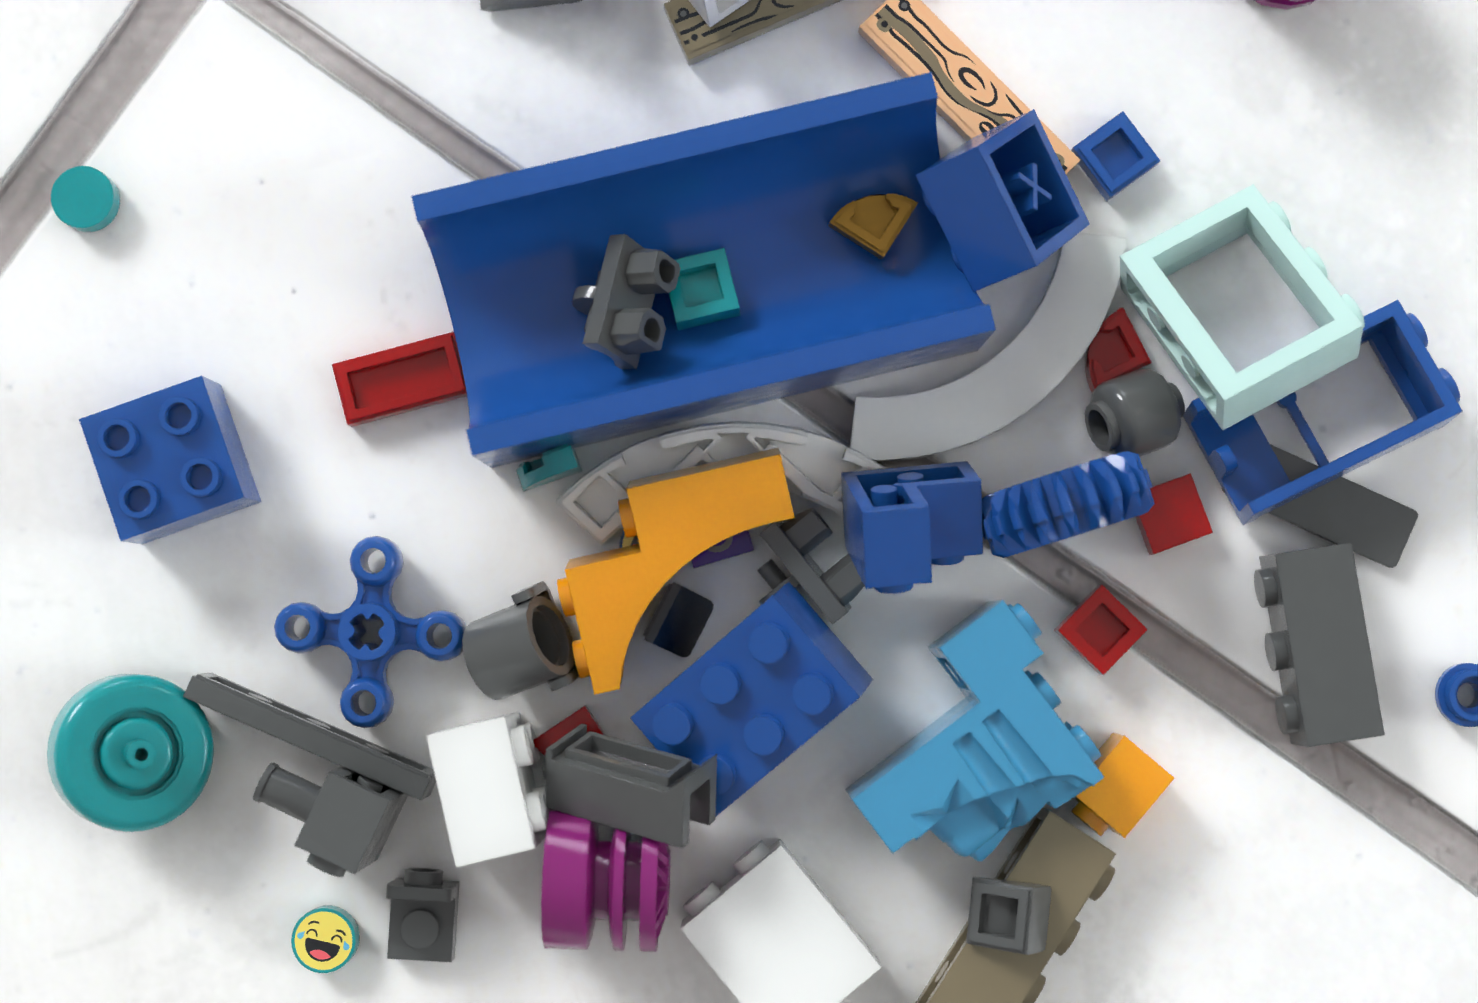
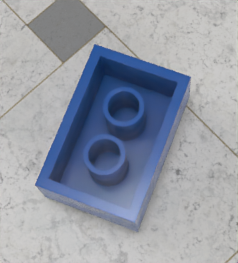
[630,581,874,816]

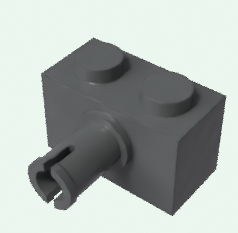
[253,762,408,877]

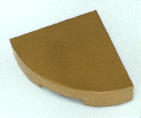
[828,194,918,260]

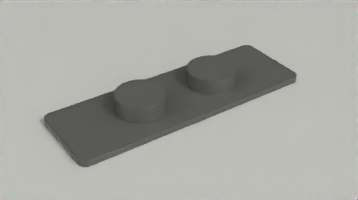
[1222,444,1418,568]

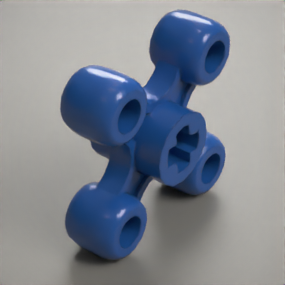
[274,536,467,728]

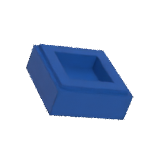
[1071,111,1161,202]

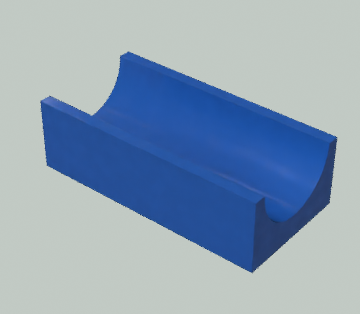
[411,72,996,468]

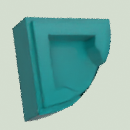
[516,444,582,492]

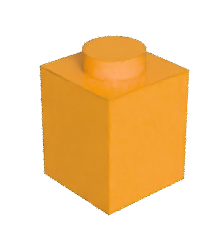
[1071,733,1174,838]

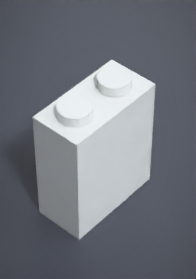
[680,839,881,1003]

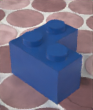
[841,461,983,594]

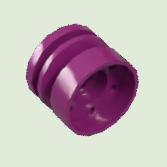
[541,809,671,952]

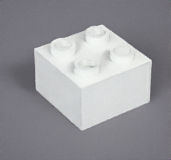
[426,712,552,867]

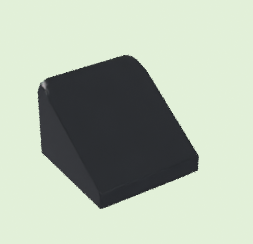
[643,581,714,657]

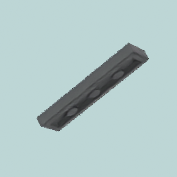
[183,673,436,800]

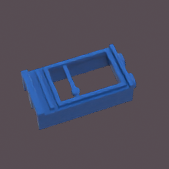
[1183,300,1463,526]

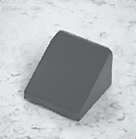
[966,877,1051,955]

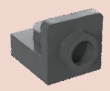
[386,868,460,962]

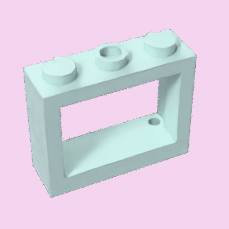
[1120,184,1365,430]

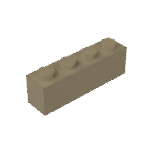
[916,807,1116,1003]

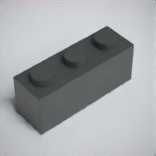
[1254,542,1385,747]

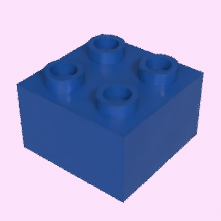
[915,109,1090,292]
[79,376,262,544]

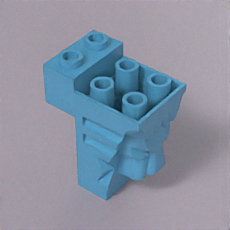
[845,600,1104,861]

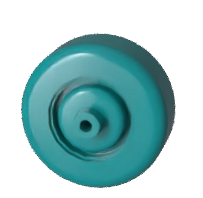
[47,674,214,832]

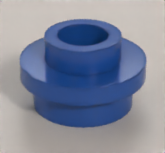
[1435,663,1478,727]

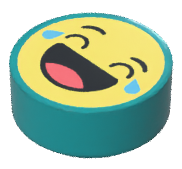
[291,905,360,973]

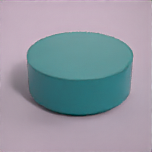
[51,166,120,232]

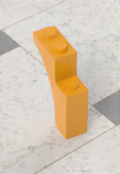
[557,447,795,695]

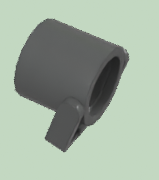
[462,581,579,700]

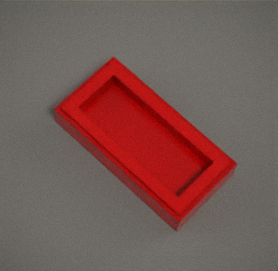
[332,332,467,427]

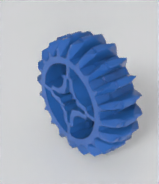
[982,451,1155,558]

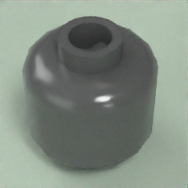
[1085,369,1185,457]

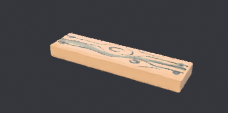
[858,0,1080,175]

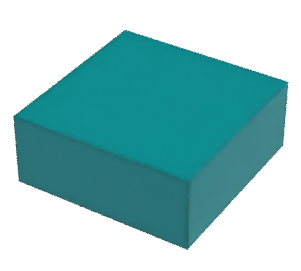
[669,248,740,330]

